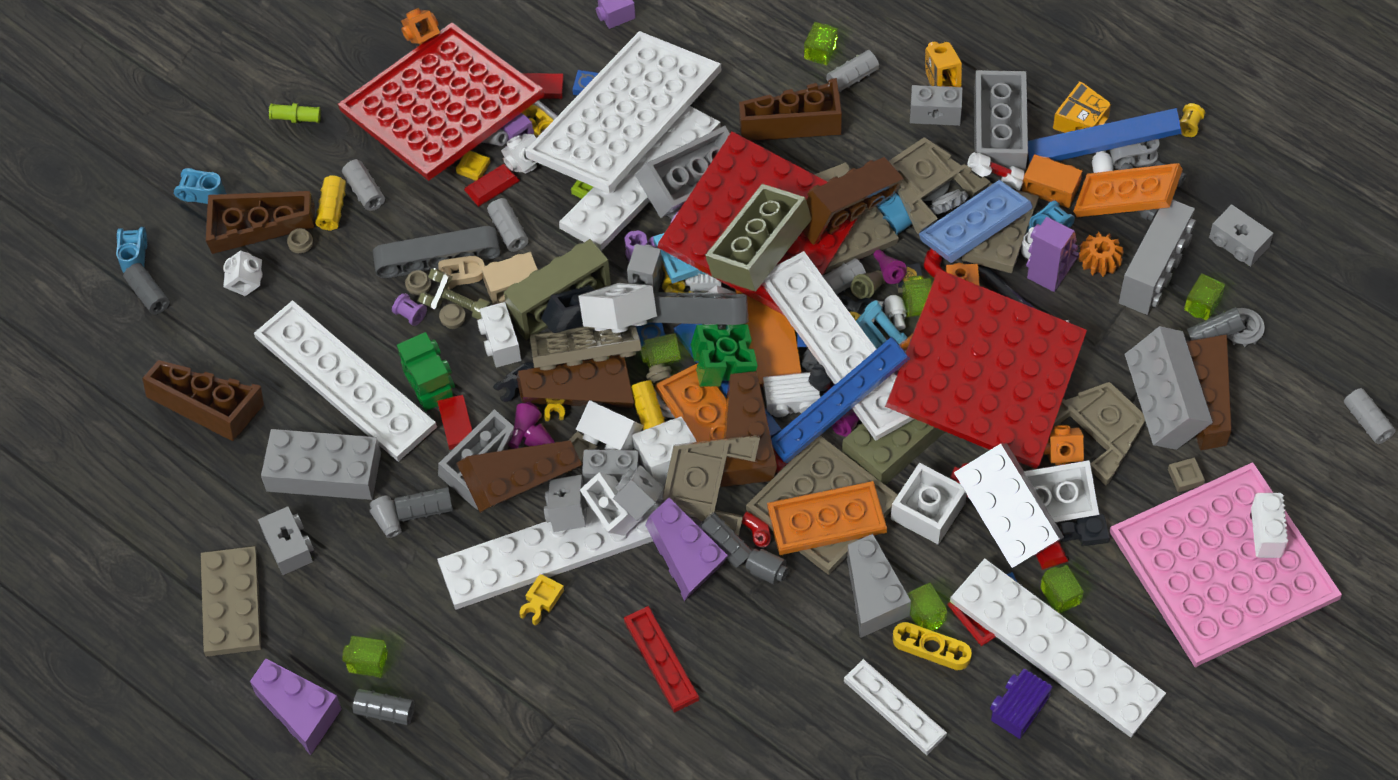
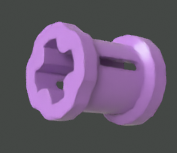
[625,230,647,261]
[392,293,427,326]

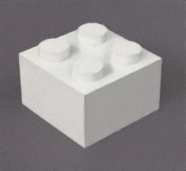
[579,283,657,333]
[632,416,697,486]
[891,463,967,545]

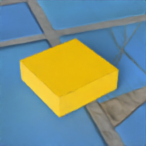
[456,151,490,181]

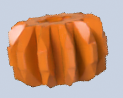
[1078,232,1123,277]

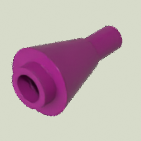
[874,249,907,284]
[508,402,541,449]
[832,409,860,437]
[524,424,555,447]

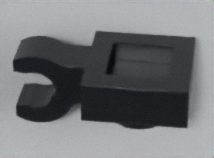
[493,362,534,402]
[1060,514,1110,546]

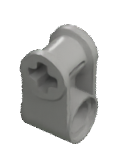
[1110,139,1159,170]

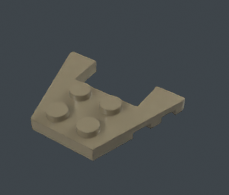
[889,137,990,234]
[1052,382,1146,485]
[662,435,760,536]

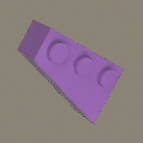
[1026,217,1079,292]
[645,498,728,601]
[250,659,341,755]

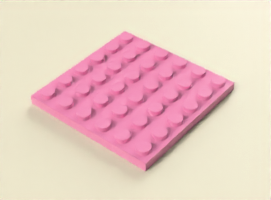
[1110,463,1342,667]

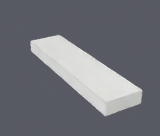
[844,659,947,755]

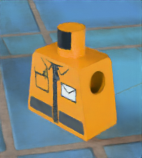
[925,42,962,87]
[1053,81,1115,133]

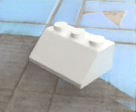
[1024,461,1099,522]

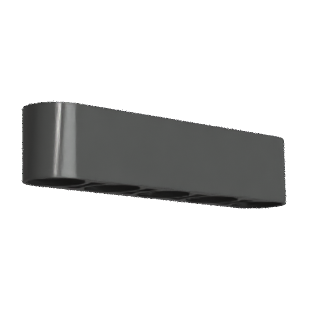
[372,226,500,278]
[647,292,749,325]

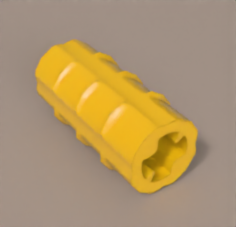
[315,176,346,231]
[631,380,665,430]

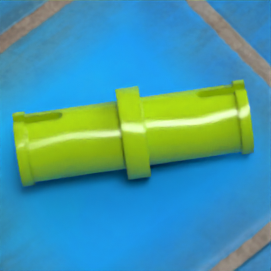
[269,103,321,123]

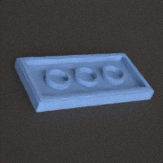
[919,180,1032,263]

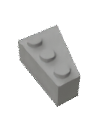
[438,409,514,510]
[847,534,911,638]

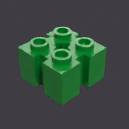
[690,324,758,387]
[397,332,455,412]

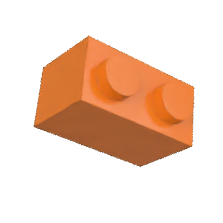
[1022,154,1082,208]

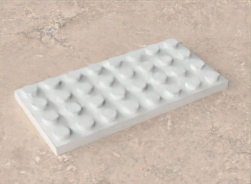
[525,31,721,194]

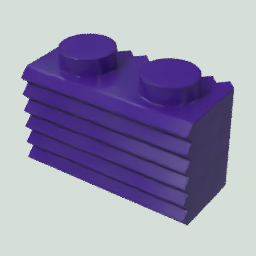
[990,669,1052,739]

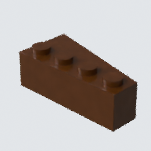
[739,78,842,141]
[802,157,904,245]
[206,191,315,254]
[1186,334,1231,451]
[517,354,634,409]
[142,360,264,441]
[720,371,777,487]
[457,440,582,512]

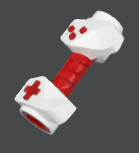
[968,152,1024,191]

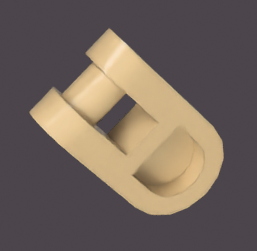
[438,256,485,289]

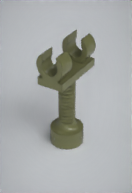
[418,268,491,320]

